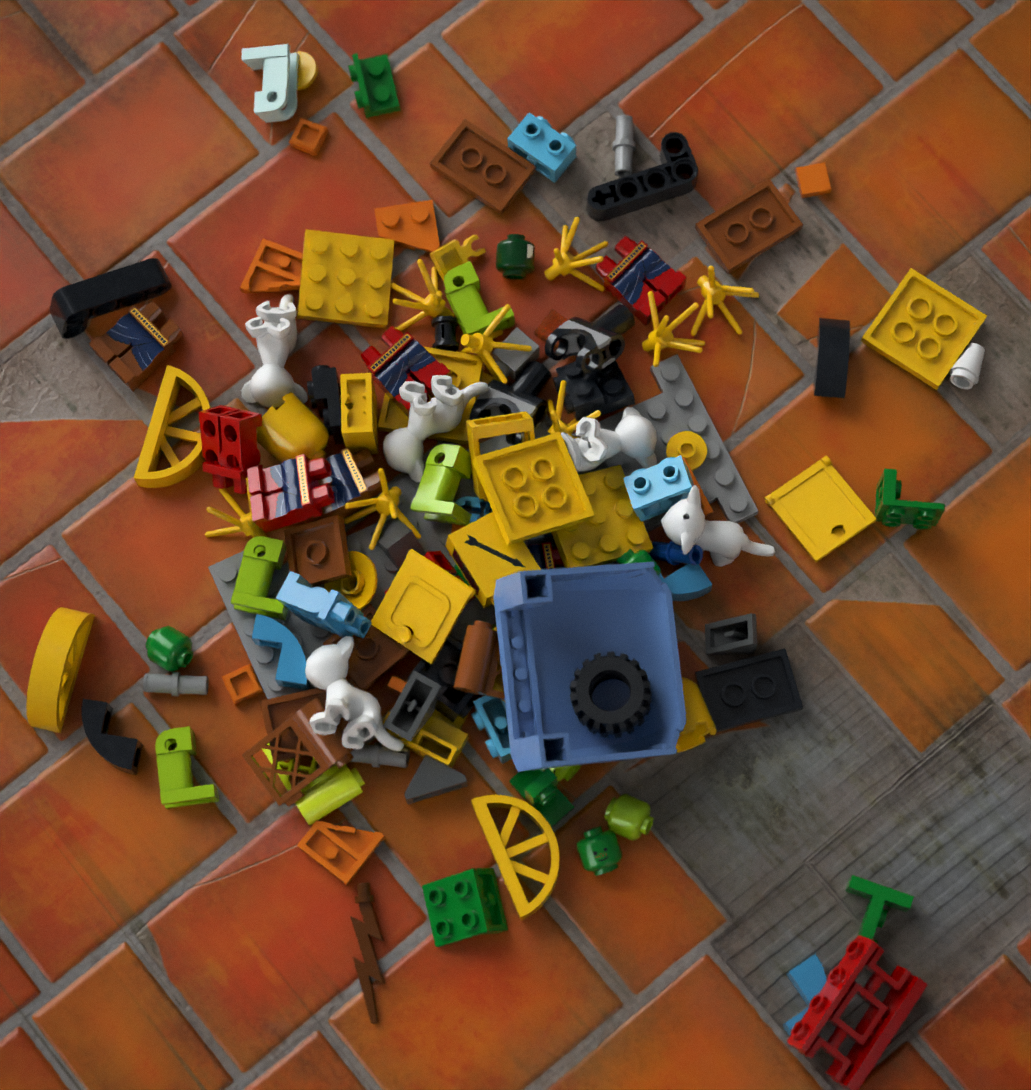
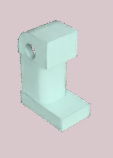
[241,44,299,123]

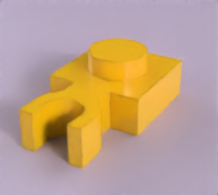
[429,235,486,280]

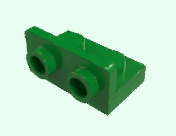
[348,53,400,118]

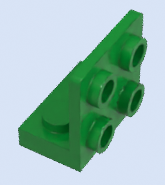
[875,469,945,530]
[422,868,508,947]

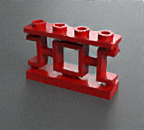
[787,935,928,1090]

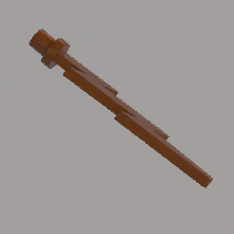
[350,883,385,1024]

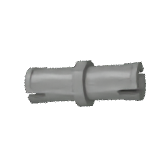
[612,115,636,177]
[143,672,209,697]
[350,742,410,768]

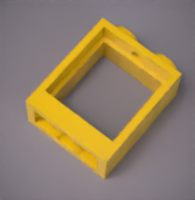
[340,373,378,454]
[466,411,535,502]

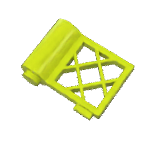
[262,744,365,826]

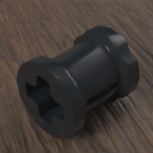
[431,316,459,352]

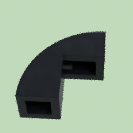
[813,318,850,398]
[82,699,143,775]

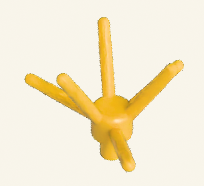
[544,217,609,292]
[391,259,455,331]
[691,265,759,336]
[642,291,705,367]
[459,304,532,384]
[547,380,601,439]
[344,468,421,550]
[205,477,267,538]

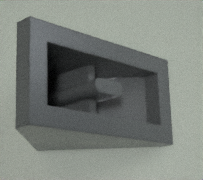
[370,518,426,570]
[705,613,757,655]
[383,670,442,742]
[404,755,468,805]

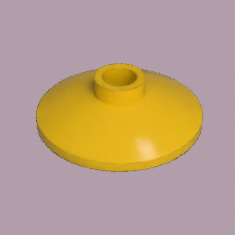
[324,551,378,610]

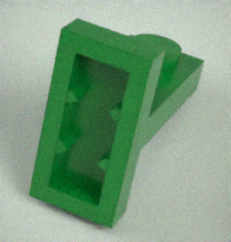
[509,768,574,828]
[845,875,914,944]

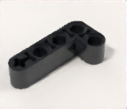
[587,132,698,222]
[49,258,172,339]

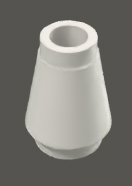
[950,343,985,389]

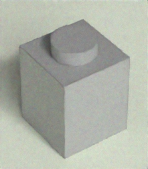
[492,327,540,381]

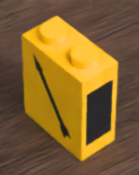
[445,512,541,608]

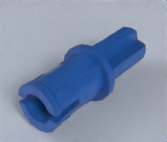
[649,541,703,565]

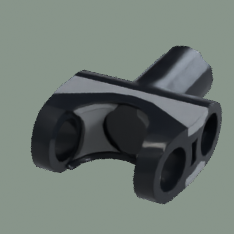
[545,305,635,374]
[469,361,551,445]

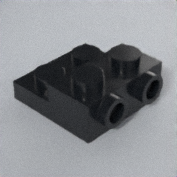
[553,360,635,421]
[307,365,345,445]
[406,635,481,722]

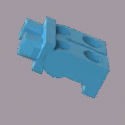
[276,571,371,638]

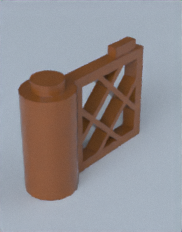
[454,621,505,700]
[242,698,355,807]

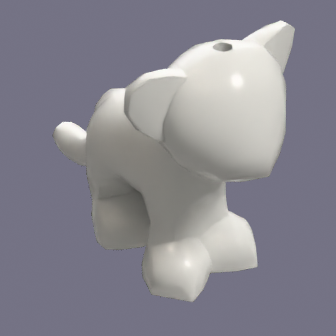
[241,294,308,408]
[383,375,489,483]
[561,407,657,473]
[661,485,776,567]
[305,636,404,752]

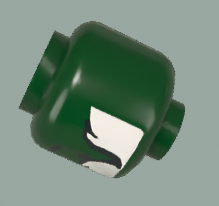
[496,234,535,280]

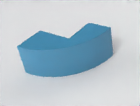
[659,564,712,601]
[252,614,310,690]
[782,953,827,1036]

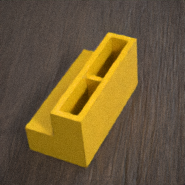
[383,711,469,768]

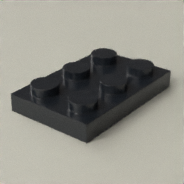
[695,648,803,733]

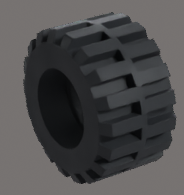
[570,652,652,738]

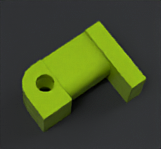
[444,261,515,335]
[410,444,472,526]
[230,536,288,621]
[155,726,219,809]

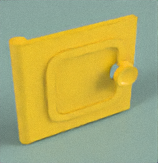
[764,456,877,562]
[371,549,476,664]

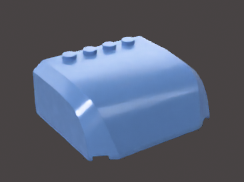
[493,562,687,772]

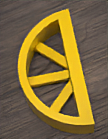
[133,365,211,488]
[26,607,95,733]
[471,795,560,921]

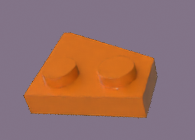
[374,200,440,252]
[240,238,303,294]
[297,820,385,886]

